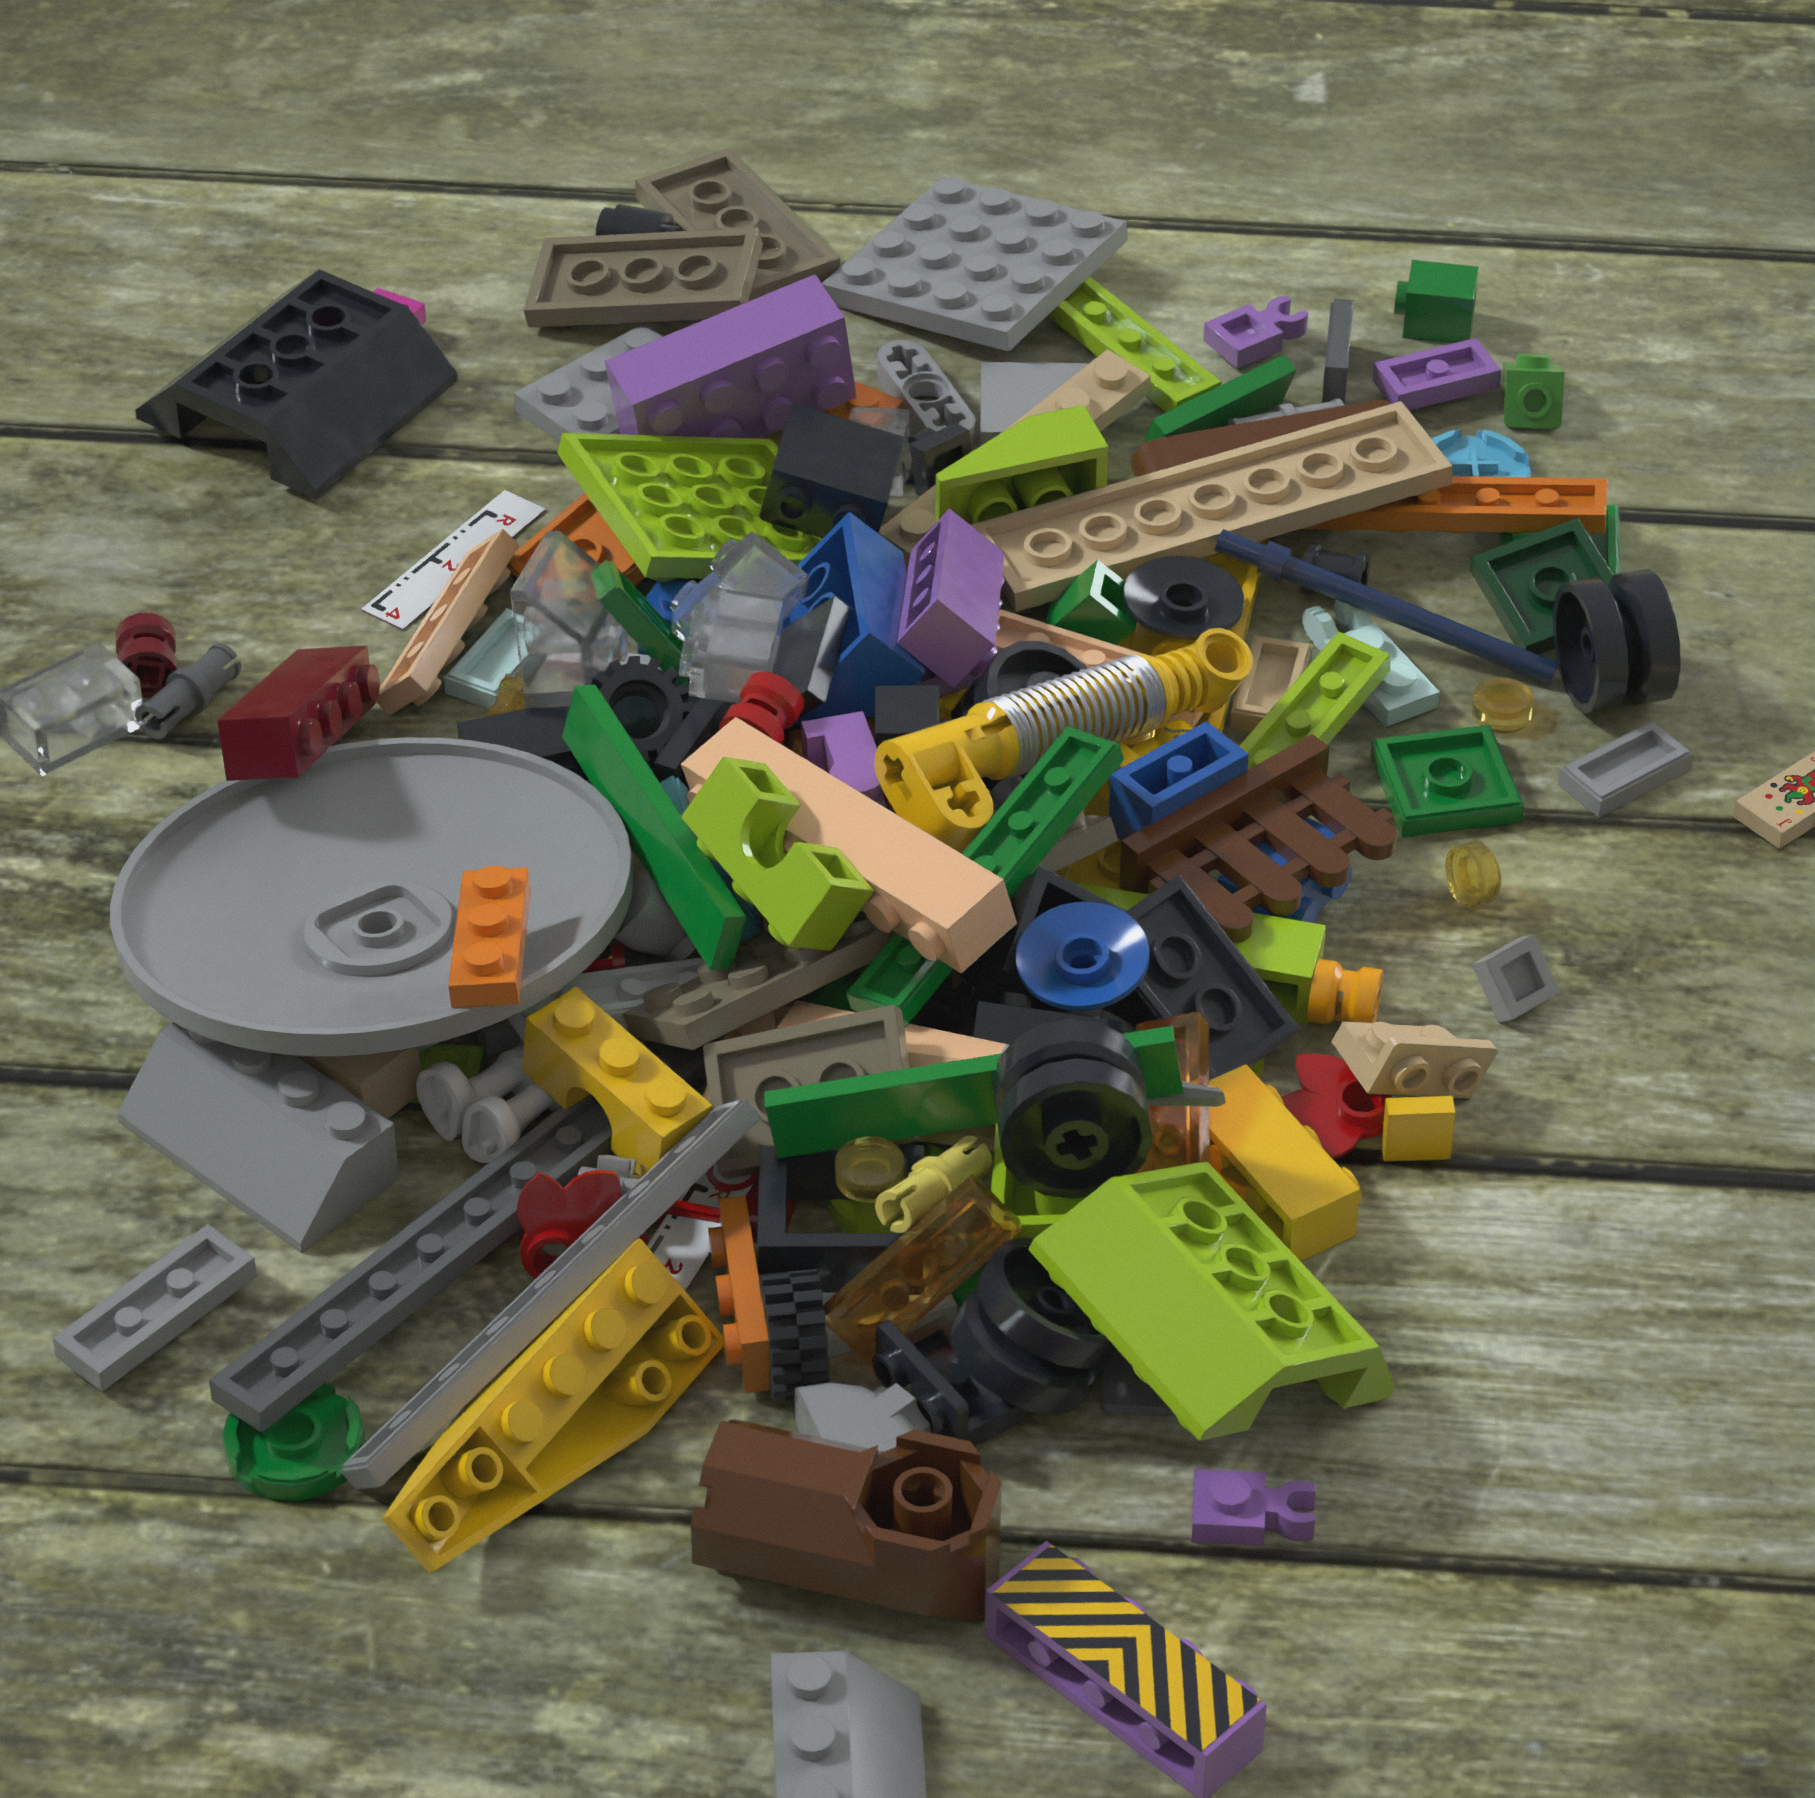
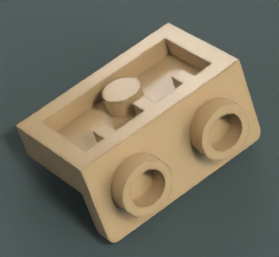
[1331,1021,1498,1099]

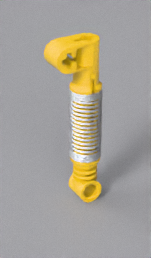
[874,628,1253,854]

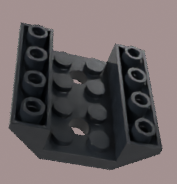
[135,269,458,499]

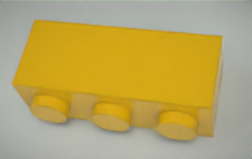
[1177,1064,1362,1261]

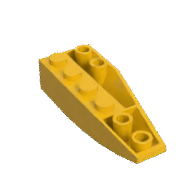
[382,1238,724,1573]

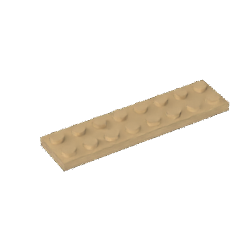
[971,401,1452,612]

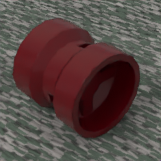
[115,613,177,698]

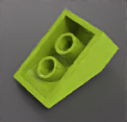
[935,405,1108,525]

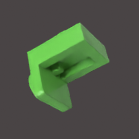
[1501,353,1565,429]

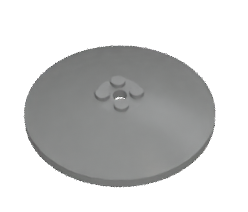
[110,737,634,1056]

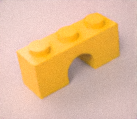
[521,987,712,1176]

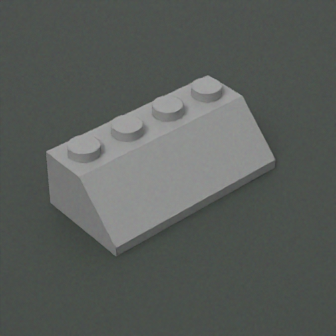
[117,1022,399,1253]
[770,1651,927,1798]

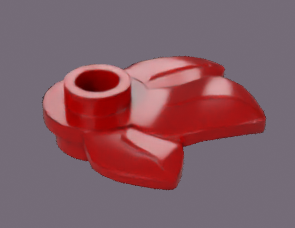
[1281,1053,1393,1159]
[517,1170,649,1279]

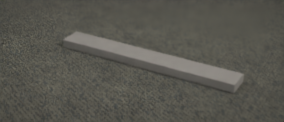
[340,1100,762,1490]

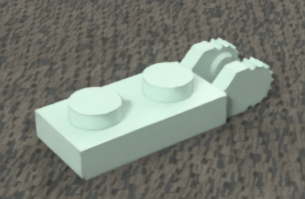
[1302,600,1440,727]

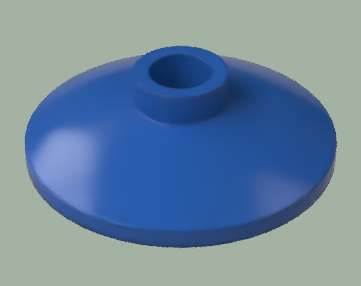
[1016,902,1150,1011]

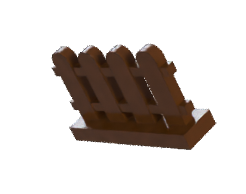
[1119,734,1397,943]

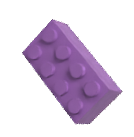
[605,274,857,439]

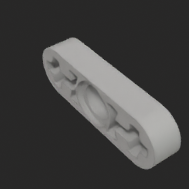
[877,340,975,449]

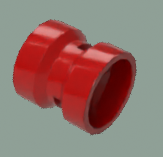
[719,671,804,744]

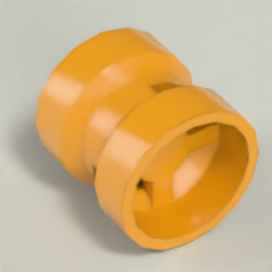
[1307,958,1384,1025]

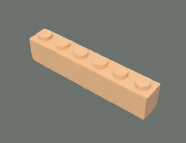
[681,717,1017,974]

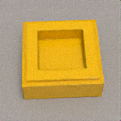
[1381,1096,1455,1161]

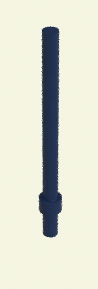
[1214,529,1559,685]

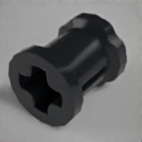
[1300,542,1371,595]

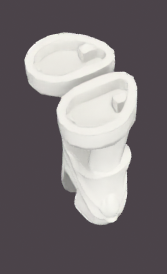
[416,1040,560,1163]

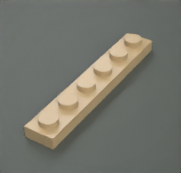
[878,349,1151,557]

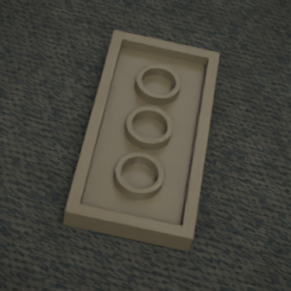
[635,148,840,302]
[523,227,763,328]

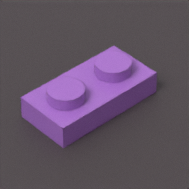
[1373,338,1501,410]

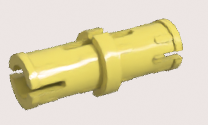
[875,1136,993,1233]

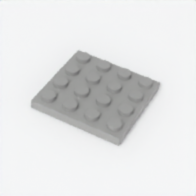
[822,176,1128,351]

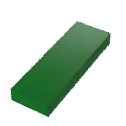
[1143,355,1297,444]

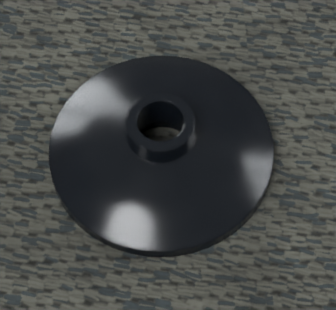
[1123,556,1244,640]

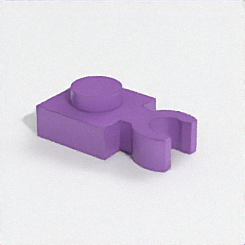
[1203,296,1308,369]
[1191,1469,1316,1546]

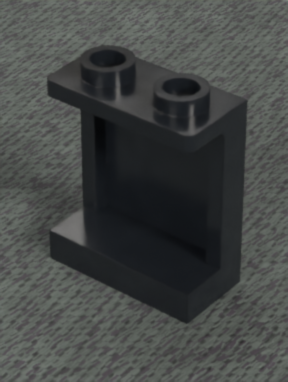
[759,403,904,538]

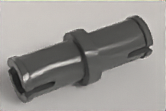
[135,643,241,739]

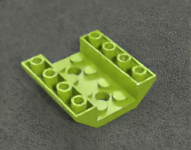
[1028,1161,1395,1441]

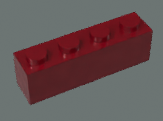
[217,645,380,781]

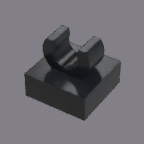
[907,423,972,496]

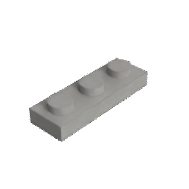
[53,1224,257,1392]

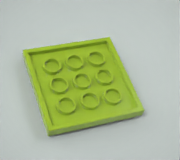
[557,432,823,584]

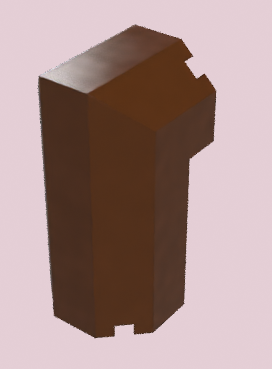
[691,1419,1002,1621]

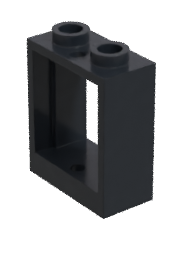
[757,1145,938,1293]

